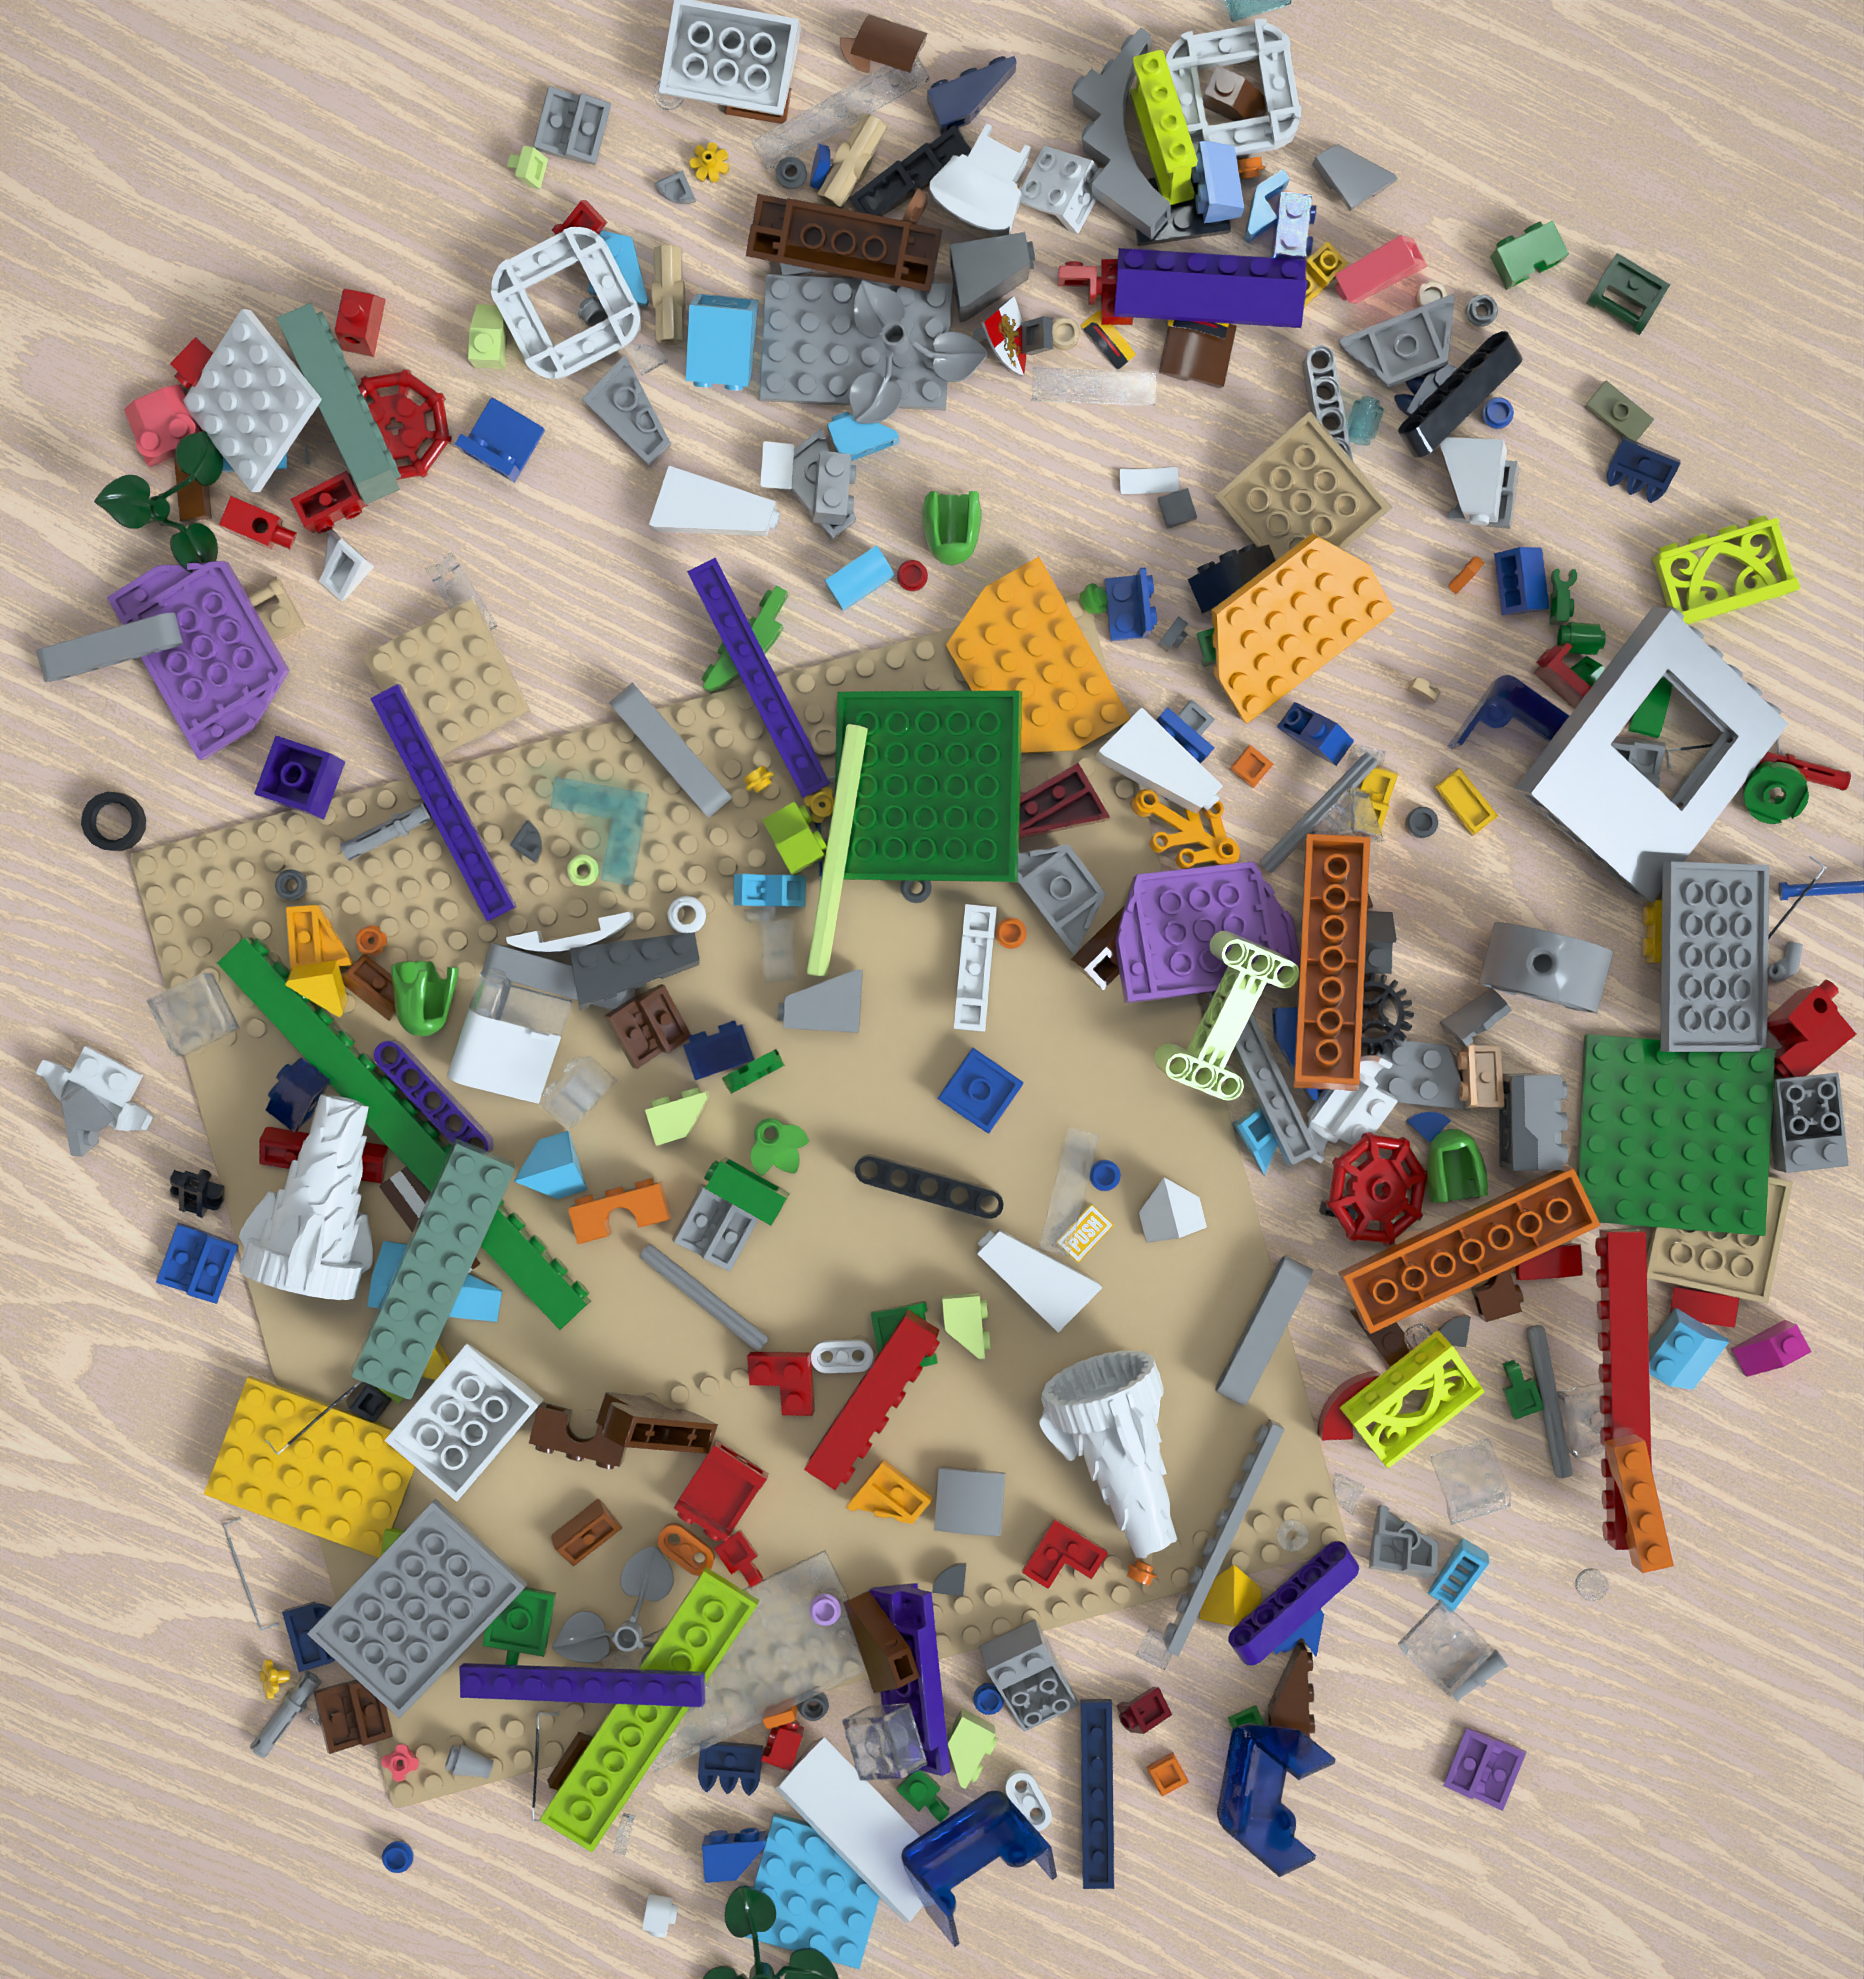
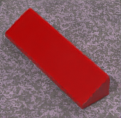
[259,1127,388,1184]

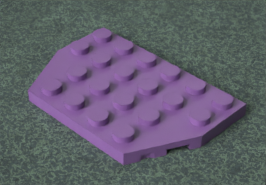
[107,561,290,760]
[1115,861,1300,1003]

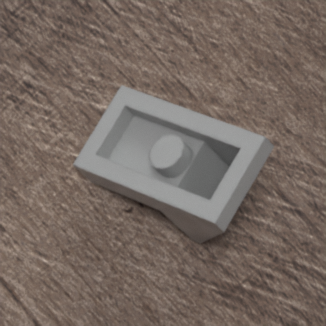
[61,1086,115,1157]

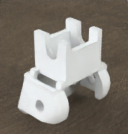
[929,123,1031,236]

